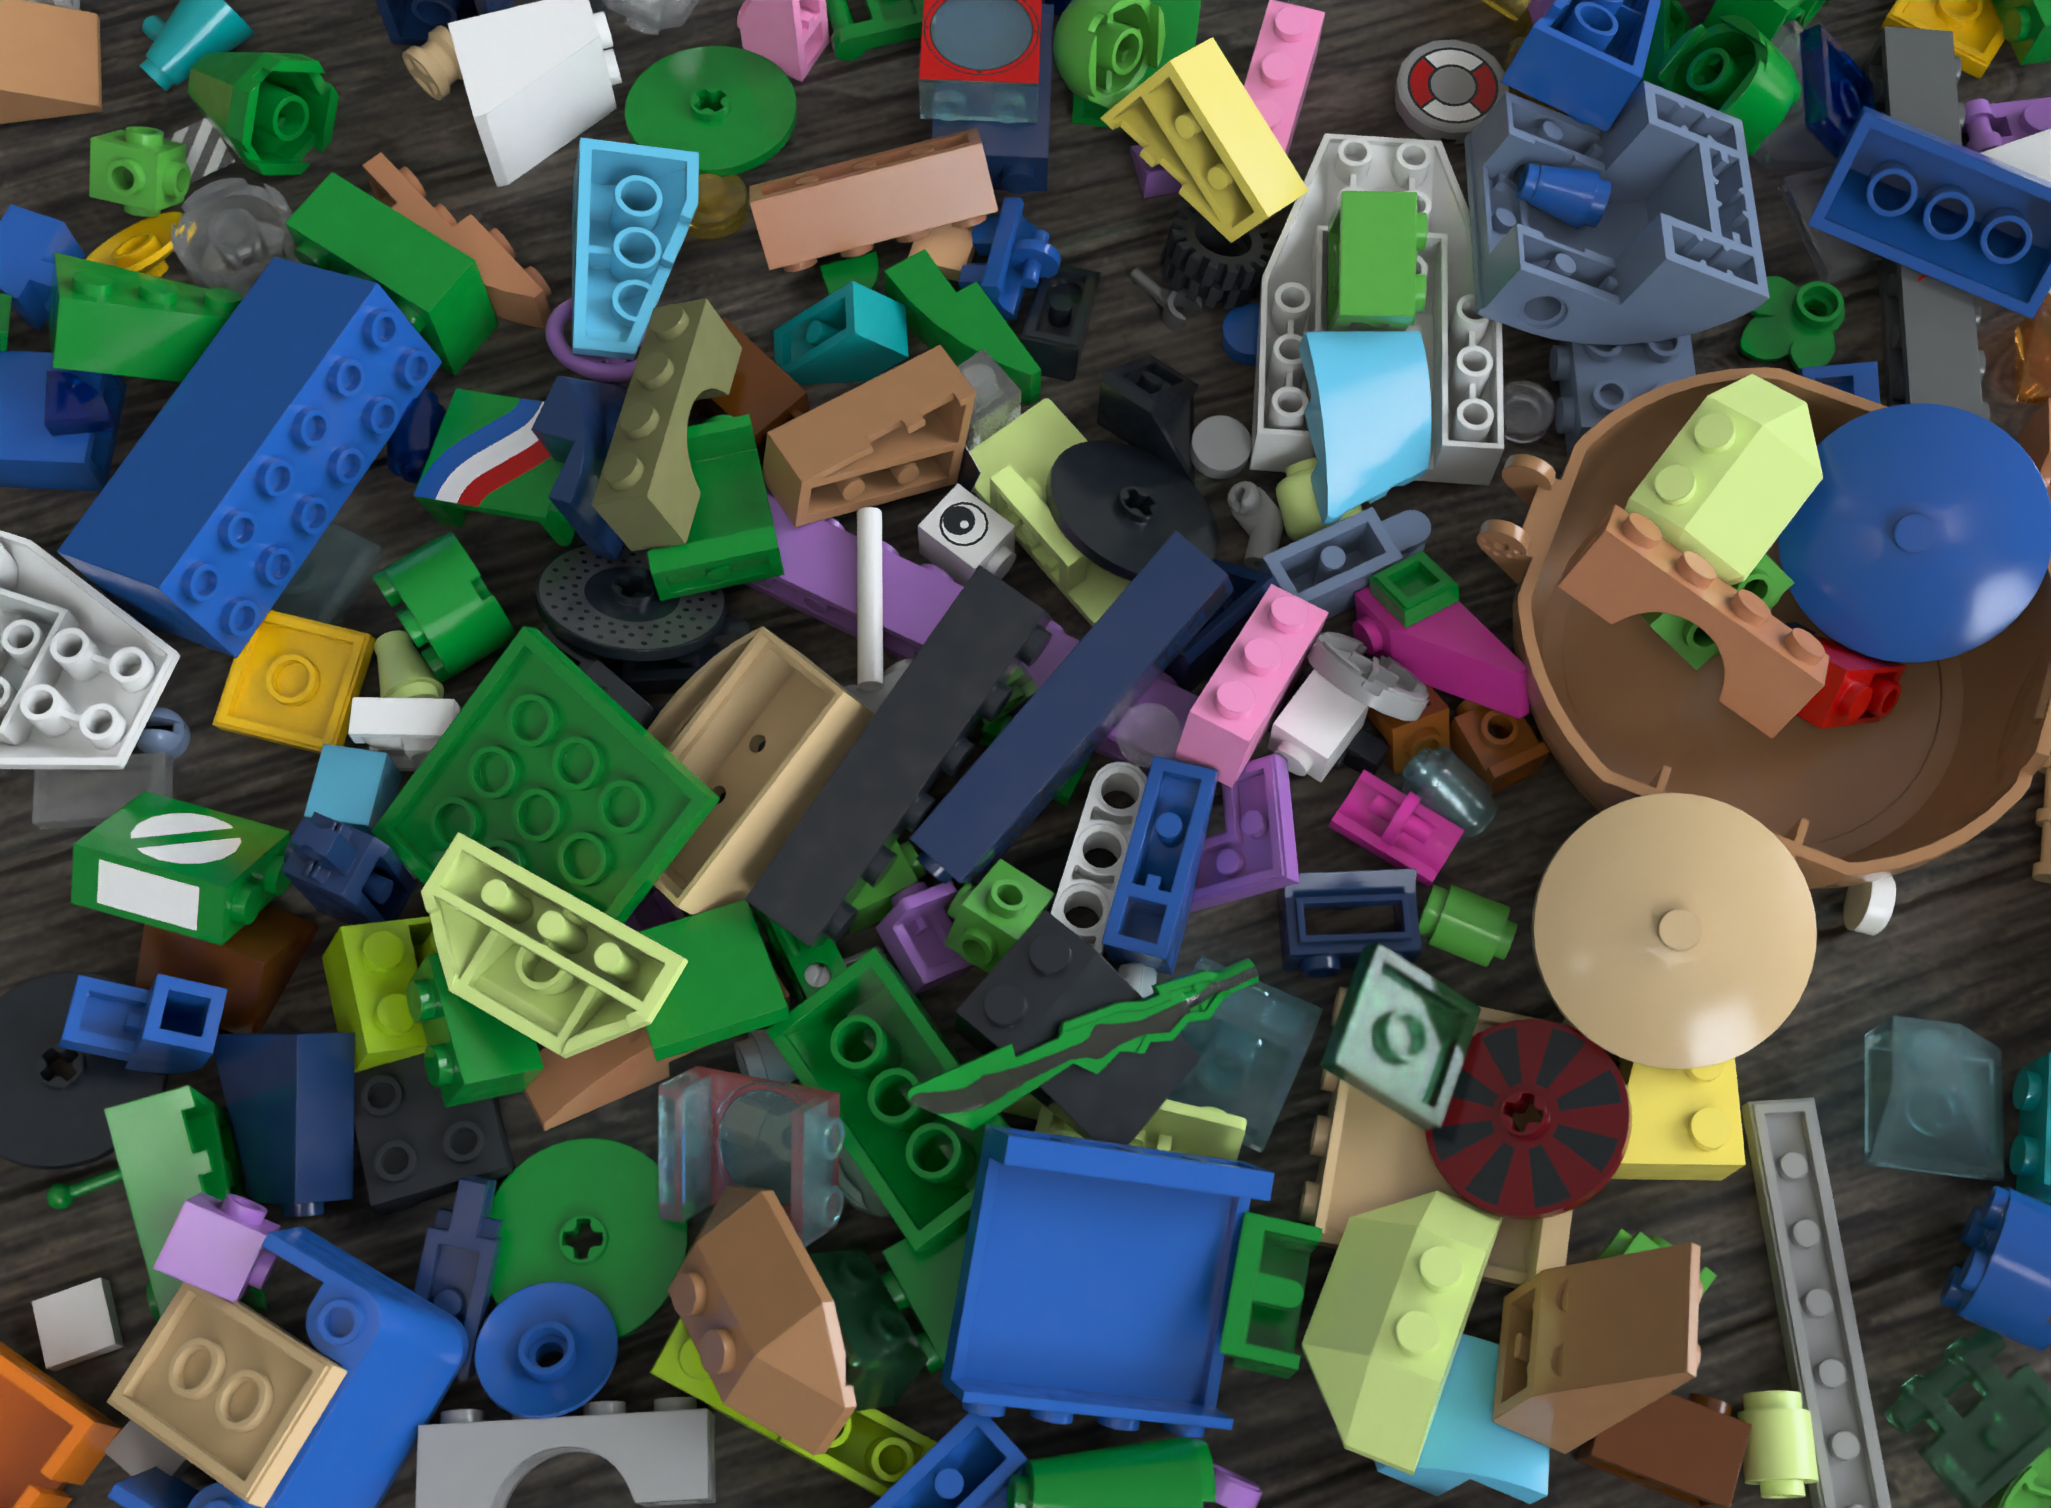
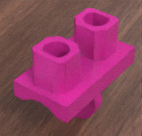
[1329,770,1465,888]

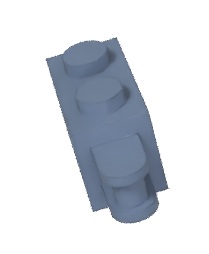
[1259,507,1431,619]

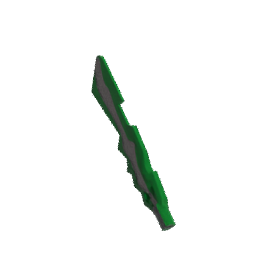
[906,958,1259,1130]

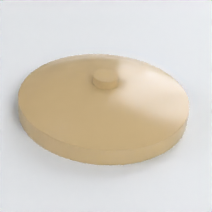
[1531,793,1817,1069]

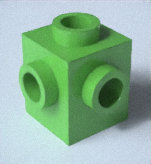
[89,126,191,217]
[944,858,1055,974]

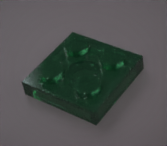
[1320,943,1481,1130]

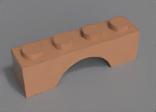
[1558,504,1830,739]

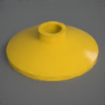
[85,212,190,277]

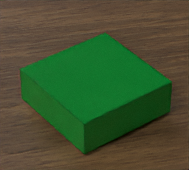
[1369,551,1459,628]

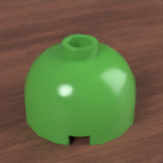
[1053,0,1166,109]

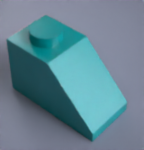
[773,281,909,385]

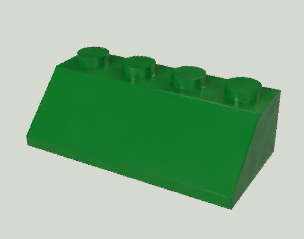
[765,948,1010,1253]

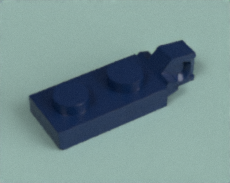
[414,1175,503,1381]

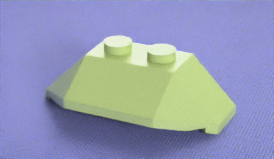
[1625,374,1823,586]
[421,832,689,1058]
[1302,1191,1503,1476]

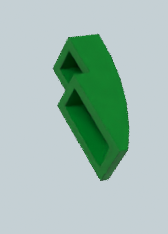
[884,249,1041,405]

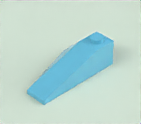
[572,137,699,360]

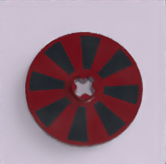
[1425,1019,1632,1220]

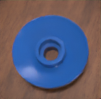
[475,1282,618,1419]

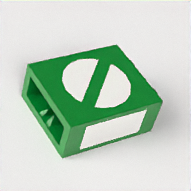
[71,791,291,946]

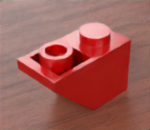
[1796,634,1906,729]

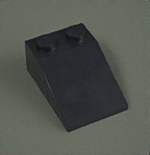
[955,910,1201,1145]

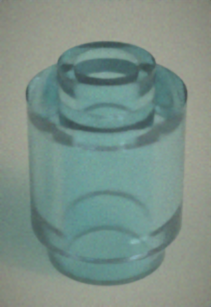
[1402,747,1498,840]

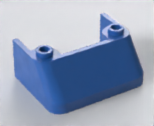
[107,1226,469,1508]

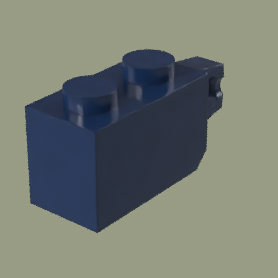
[281,812,417,925]

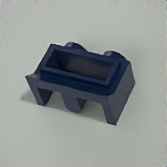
[1277,869,1422,978]

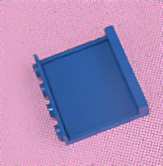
[941,1125,1275,1437]

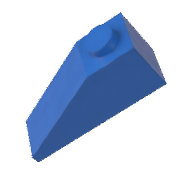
[1101,756,1218,976]

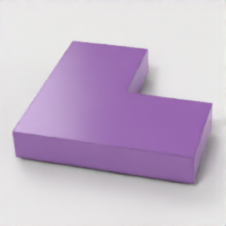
[1190,753,1300,912]

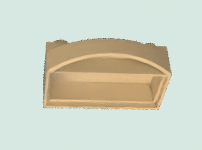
[647,626,875,915]

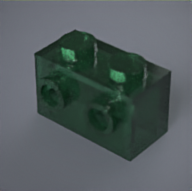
[808,1249,929,1412]

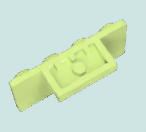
[969,398,1132,627]

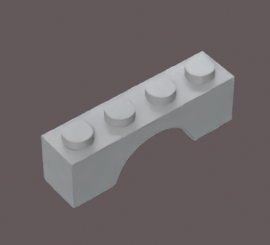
[415,1397,716,1508]

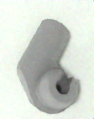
[1227,481,1284,571]

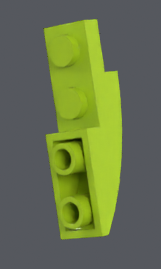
[649,1317,937,1498]

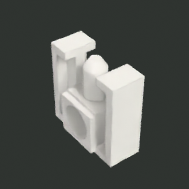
[348,697,461,771]

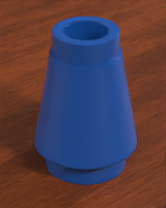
[1516,163,1611,230]

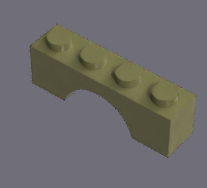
[591,298,742,551]

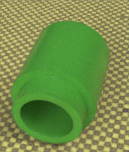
[1418,884,1518,967]

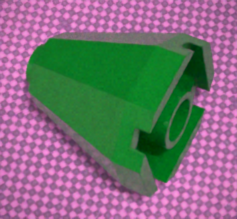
[187,52,339,175]

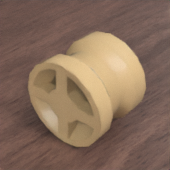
[402,25,463,100]

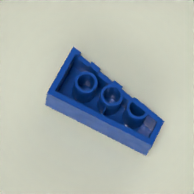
[1500,0,1661,132]

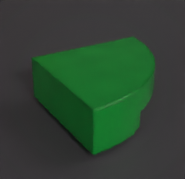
[820,251,879,296]

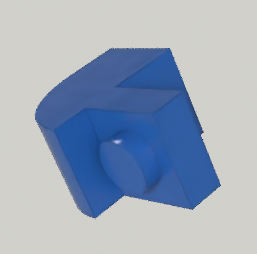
[0,204,85,330]
[58,974,228,1074]

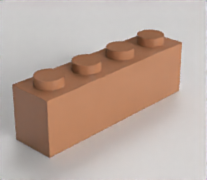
[749,127,998,272]

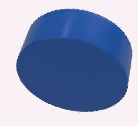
[1221,304,1259,365]

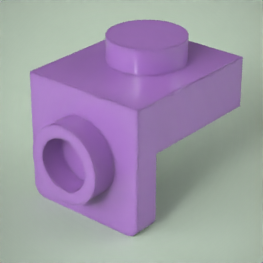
[876,880,973,995]

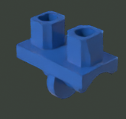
[958,197,1061,320]

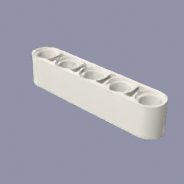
[1051,761,1147,956]

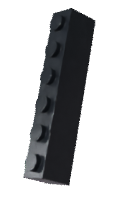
[745,565,1052,947]

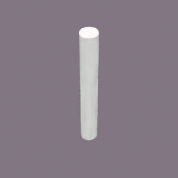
[857,507,883,691]

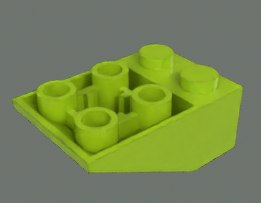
[322,916,438,1073]

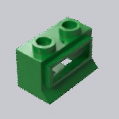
[1219,1211,1323,1379]

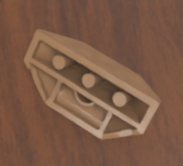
[667,1185,857,1455]

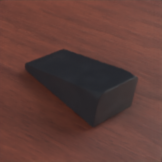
[1020,264,1101,381]

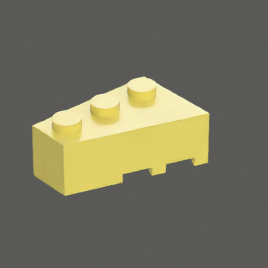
[1100,37,1309,243]
[1611,1057,1746,1181]

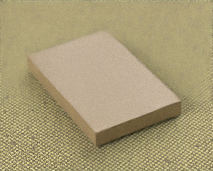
[107,1282,348,1508]

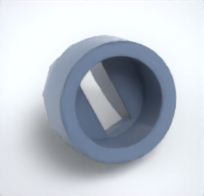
[136,707,191,762]

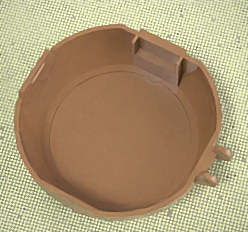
[1477,367,2051,889]

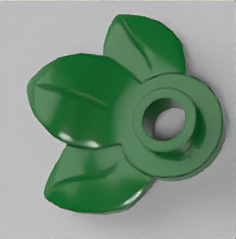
[1739,276,1845,371]

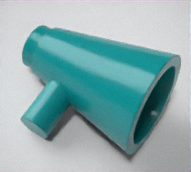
[139,0,255,92]

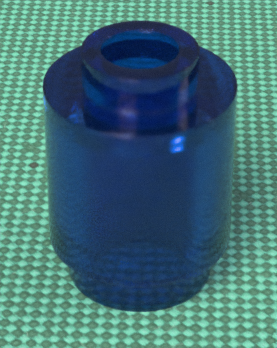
[386,389,446,484]

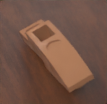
[362,152,552,329]
[524,968,790,1131]

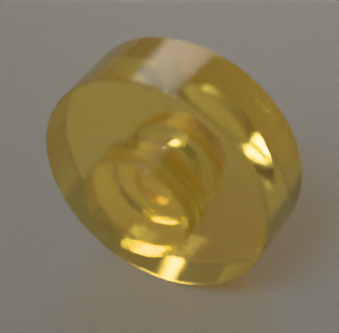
[687,174,749,239]

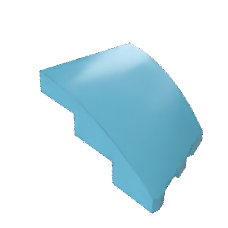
[1298,331,1431,525]
[1374,1334,1550,1504]

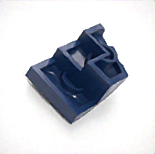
[531,375,628,561]

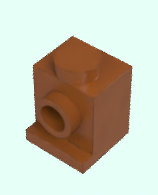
[1450,700,1550,800]

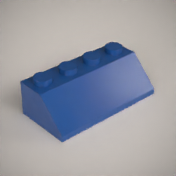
[1807,106,2051,319]

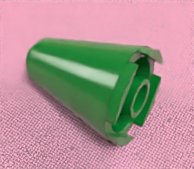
[1006,1436,1216,1508]

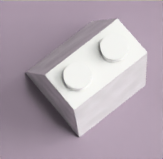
[448,0,622,188]

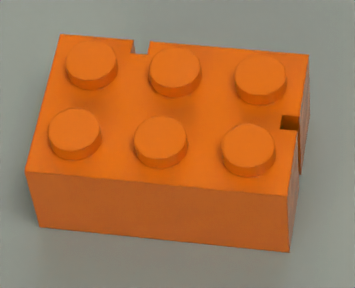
[0,1341,123,1508]

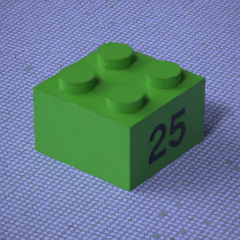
[1326,191,1428,331]

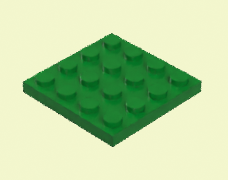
[371,626,720,924]

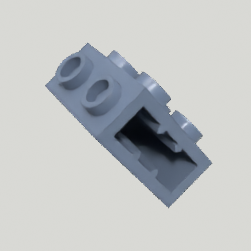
[1549,335,1696,456]

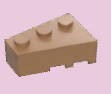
[762,345,976,527]

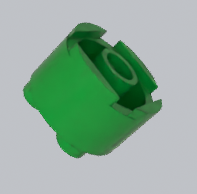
[1657,15,1802,157]
[371,531,517,684]

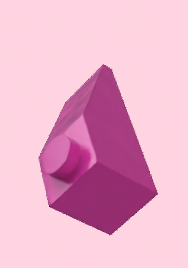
[1353,586,1530,719]

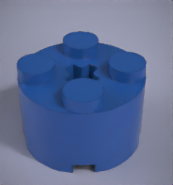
[1940,1186,2051,1352]

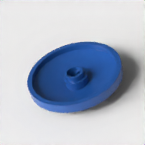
[1778,403,2051,663]

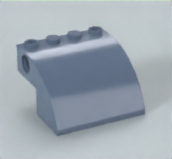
[1464,80,1770,345]

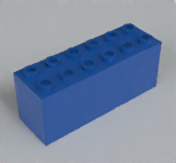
[57,257,442,658]

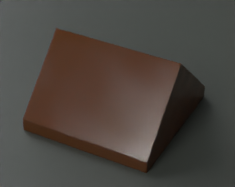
[135,904,319,1034]

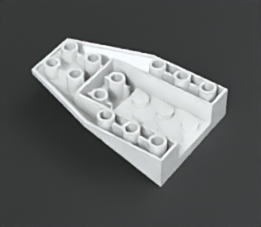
[1249,133,1504,485]
[0,530,180,770]

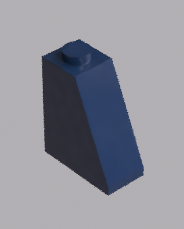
[213,1032,355,1216]

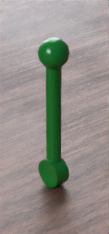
[46,1167,123,1210]

